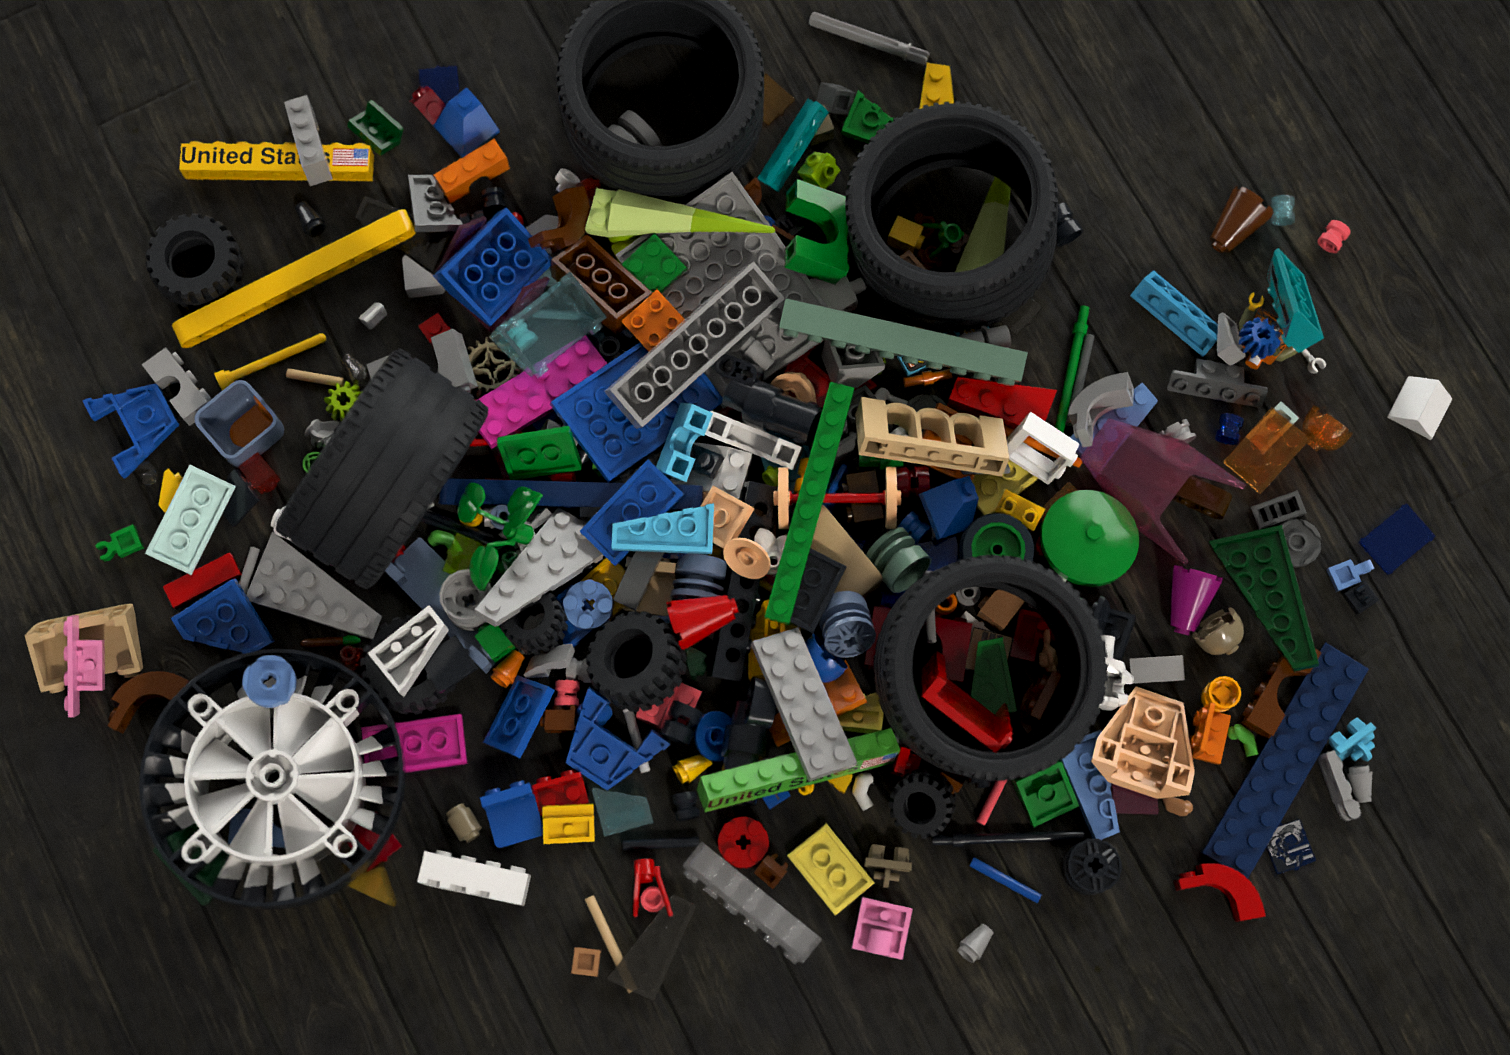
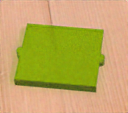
[442,533,486,574]

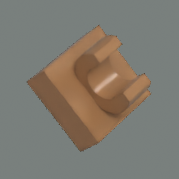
[572,947,601,977]

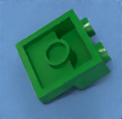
[1011,760,1079,827]

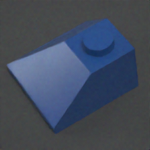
[434,88,500,158]
[919,476,979,540]

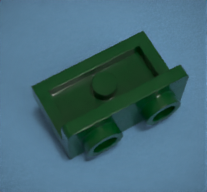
[347,100,404,156]

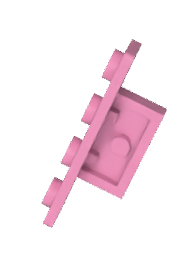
[63,615,105,717]

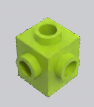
[797,152,841,189]

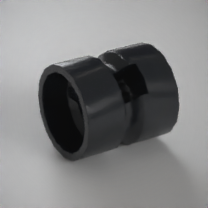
[1056,202,1084,247]
[659,701,703,746]

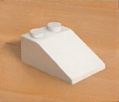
[671,442,752,500]

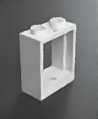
[1007,412,1079,485]

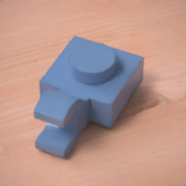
[1326,559,1374,592]

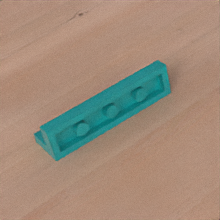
[757,99,829,192]

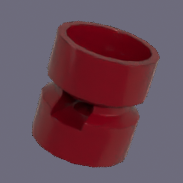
[896,466,930,498]

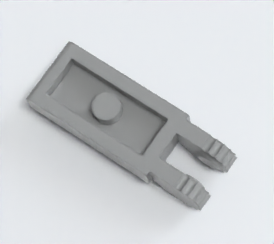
[1317,750,1361,822]

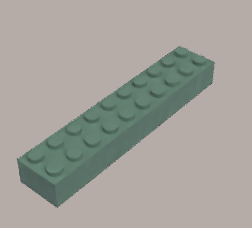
[779,299,1028,386]

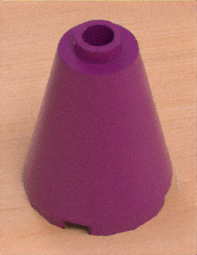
[1171,565,1223,636]

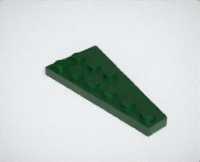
[1208,525,1319,672]

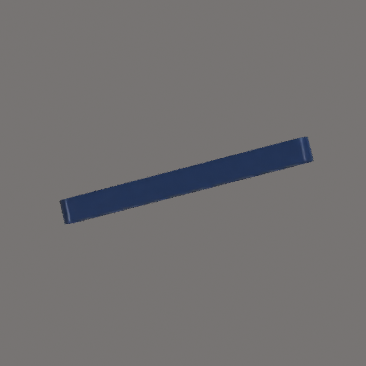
[438,479,703,511]

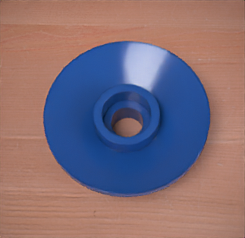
[694,711,732,762]

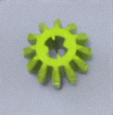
[324,381,362,421]

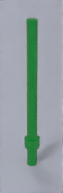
[1055,305,1089,433]

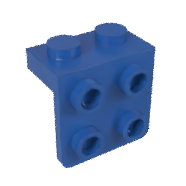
[480,781,543,848]

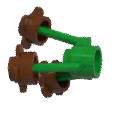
[914,213,969,270]

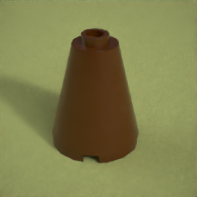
[1210,186,1274,253]

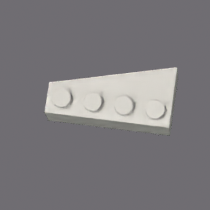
[417,850,531,906]

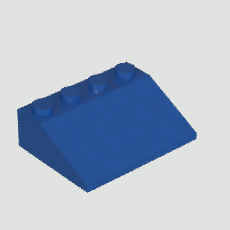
[433,208,553,327]

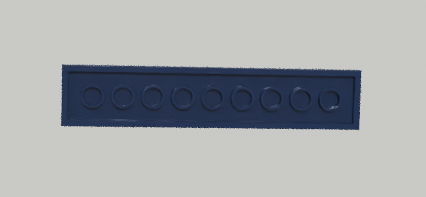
[1201,642,1369,879]

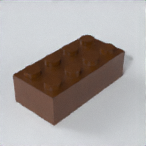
[551,235,652,335]

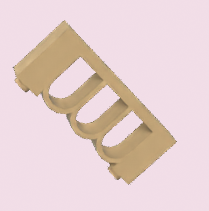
[855,397,1010,476]

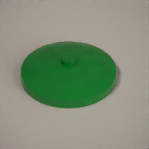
[1040,490,1139,587]

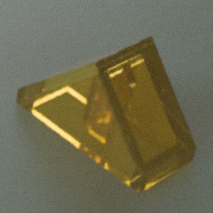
[348,867,397,907]

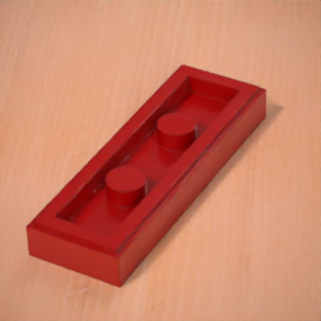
[163,552,242,609]

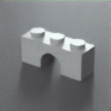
[142,348,212,426]

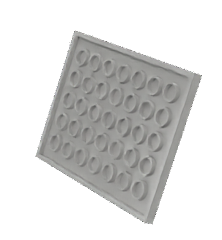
[616,172,829,409]

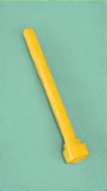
[214,333,326,391]

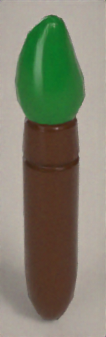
[300,635,361,648]

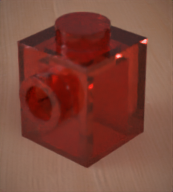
[238,452,281,495]

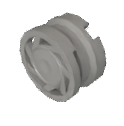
[1157,419,1196,453]

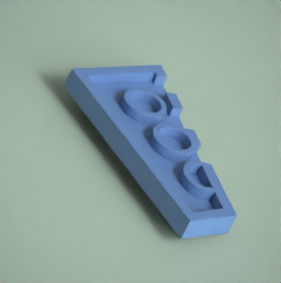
[1070,383,1158,477]
[1060,729,1119,840]

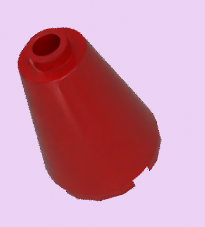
[666,595,739,650]

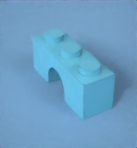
[656,403,713,482]

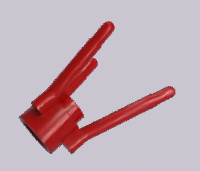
[633,859,673,917]

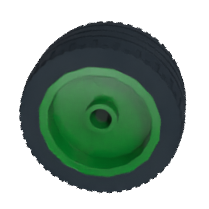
[958,513,1034,589]

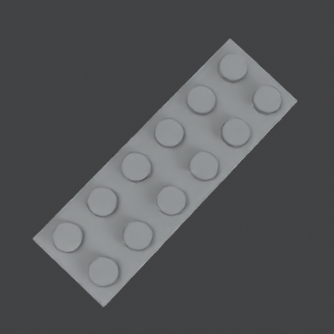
[751,627,857,782]

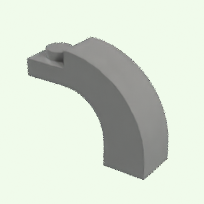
[1068,372,1134,447]

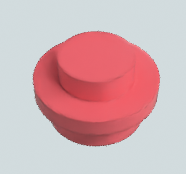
[641,886,665,912]

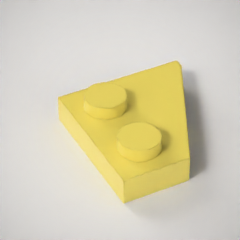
[838,693,884,733]

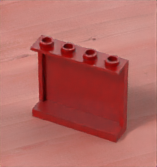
[921,650,1013,753]

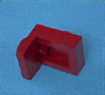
[410,86,446,125]

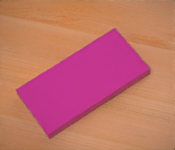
[361,714,468,778]

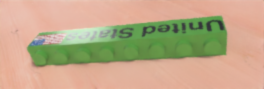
[697,728,900,812]

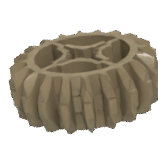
[468,337,525,399]

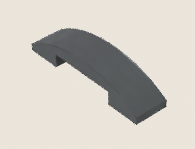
[613,551,665,611]

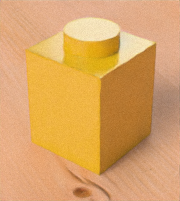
[887,216,925,253]

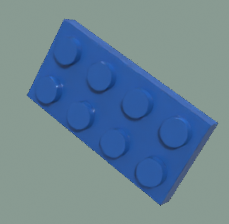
[579,460,684,566]

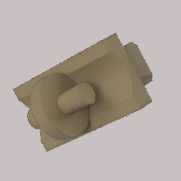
[864,844,912,888]

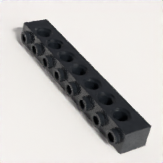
[706,481,778,682]

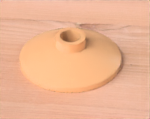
[723,538,771,579]

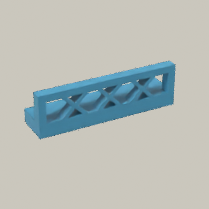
[1130,271,1218,357]

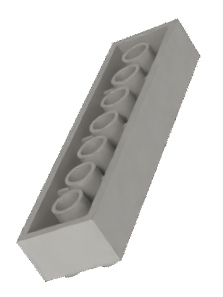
[604,261,785,429]

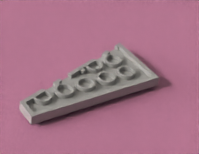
[475,507,604,627]
[246,532,382,640]

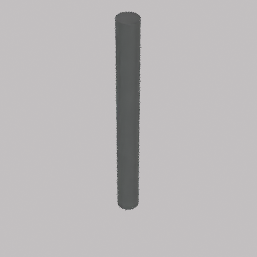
[1066,334,1095,426]

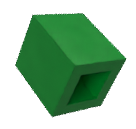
[475,622,516,663]

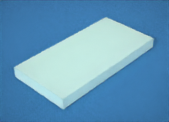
[145,465,236,575]

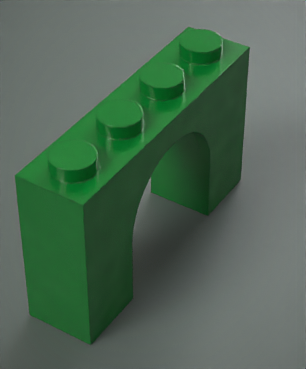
[785,179,849,285]

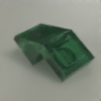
[684,642,709,681]

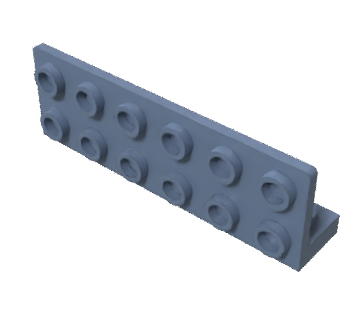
[385,537,502,674]

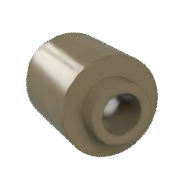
[446,803,482,843]

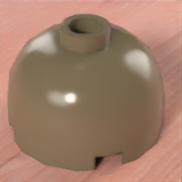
[1192,608,1244,655]

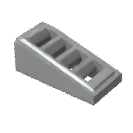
[1217,312,1246,366]

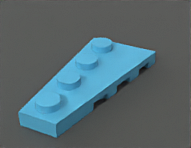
[611,503,714,554]

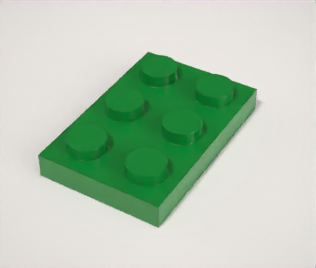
[497,426,582,480]

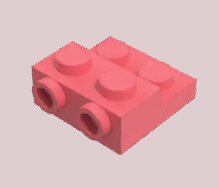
[636,683,702,729]

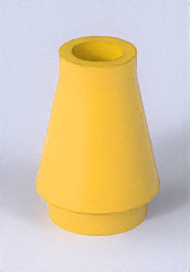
[673,754,712,784]

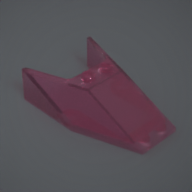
[1080,418,1246,566]

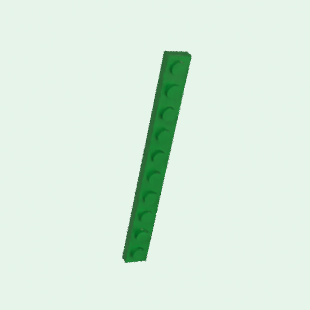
[765,382,854,625]

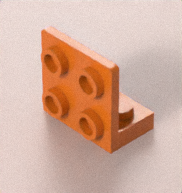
[622,289,685,352]
[1189,702,1231,765]

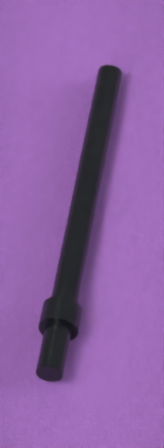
[932,831,1084,847]

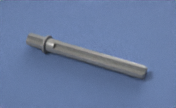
[809,12,929,65]

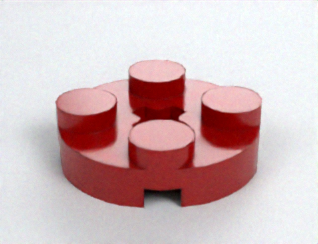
[718,817,769,868]

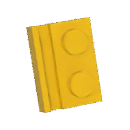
[542,803,595,844]

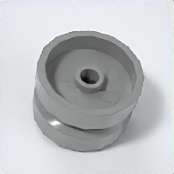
[608,110,662,147]

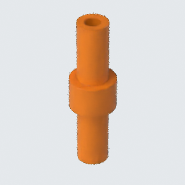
[903,369,952,387]

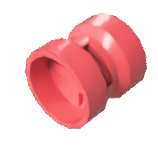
[1317,220,1351,253]
[554,680,580,709]

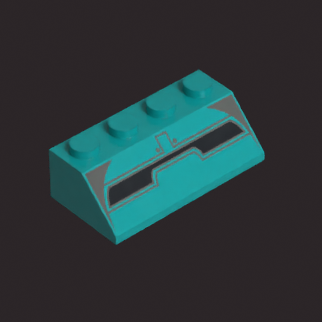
[1267,248,1324,353]

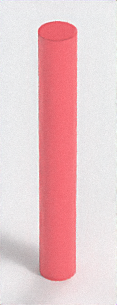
[976,780,1007,826]

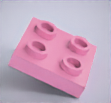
[852,897,912,960]

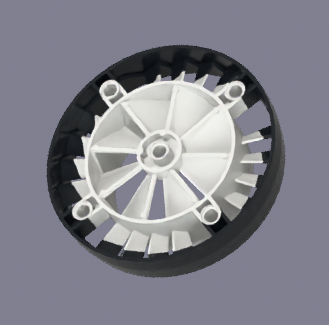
[139,649,406,910]

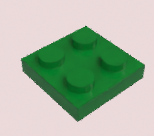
[621,233,688,294]

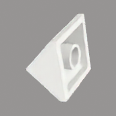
[1387,376,1452,440]

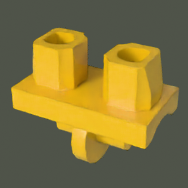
[995,489,1045,531]

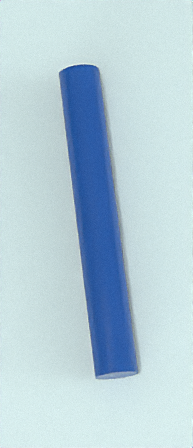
[969,857,1042,903]

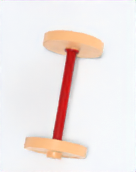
[774,467,901,529]

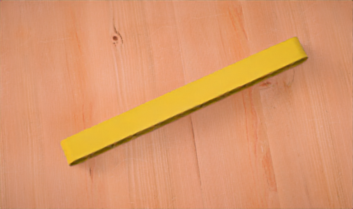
[172,209,416,348]

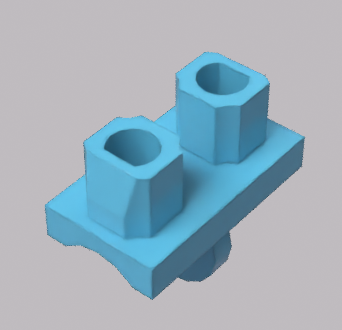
[1329,718,1376,762]

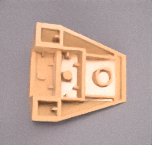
[1091,687,1195,799]

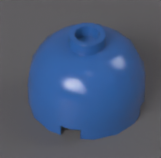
[805,634,848,683]

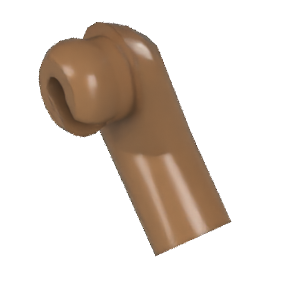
[1162,797,1193,816]

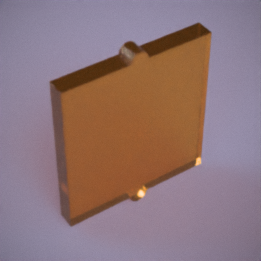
[763,73,795,126]

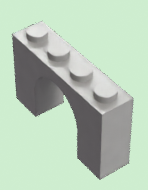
[367,329,478,393]

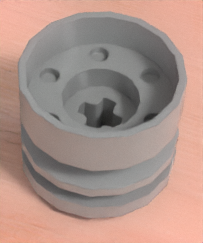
[439,569,492,631]

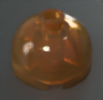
[1302,406,1353,451]

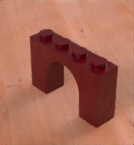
[863,604,972,686]

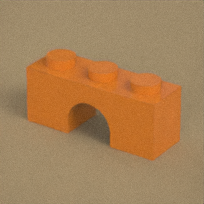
[434,139,510,204]

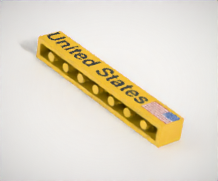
[179,141,374,181]

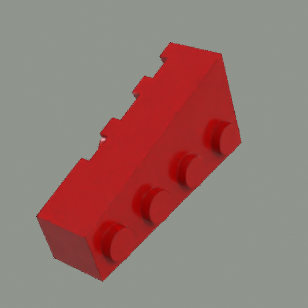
[947,377,1057,429]

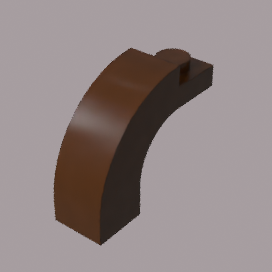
[528,186,590,254]
[107,671,190,734]

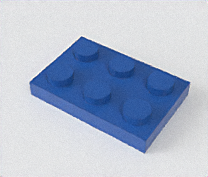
[483,675,555,758]

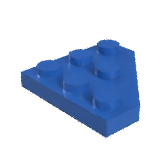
[171,579,275,654]

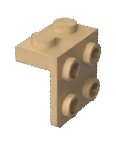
[623,555,676,616]

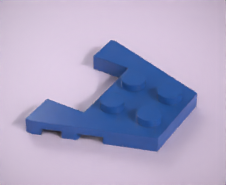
[83,384,180,478]
[566,687,670,790]

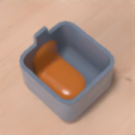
[194,380,284,468]

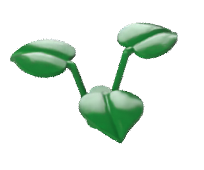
[458,482,543,592]

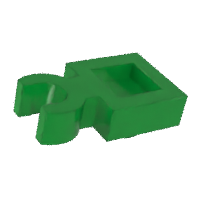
[95,524,144,561]

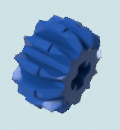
[1238,317,1281,360]

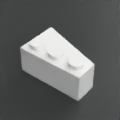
[368,606,449,697]

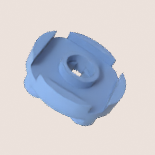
[563,579,614,630]
[243,655,297,708]

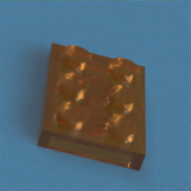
[1223,407,1311,494]

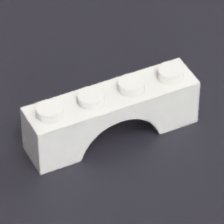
[705,411,804,470]

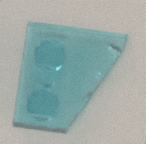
[592,788,654,837]

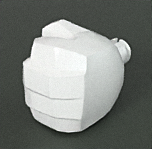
[1099,635,1134,711]

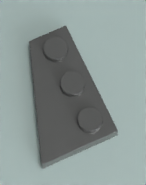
[408,175,463,232]

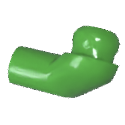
[428,530,463,558]
[1227,724,1258,757]

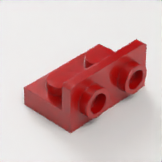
[531,769,590,817]

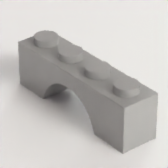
[284,95,333,186]

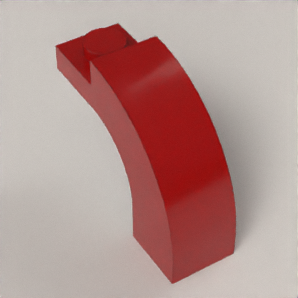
[1174,863,1266,922]

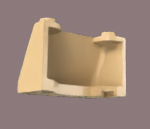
[785,505,883,599]
[25,604,143,693]

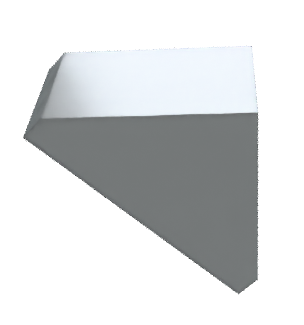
[402,255,445,298]

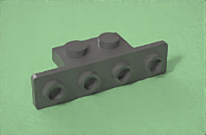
[1167,359,1268,408]

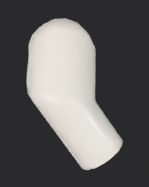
[852,772,873,811]

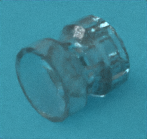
[1271,195,1295,226]

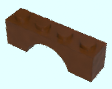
[1241,649,1322,739]

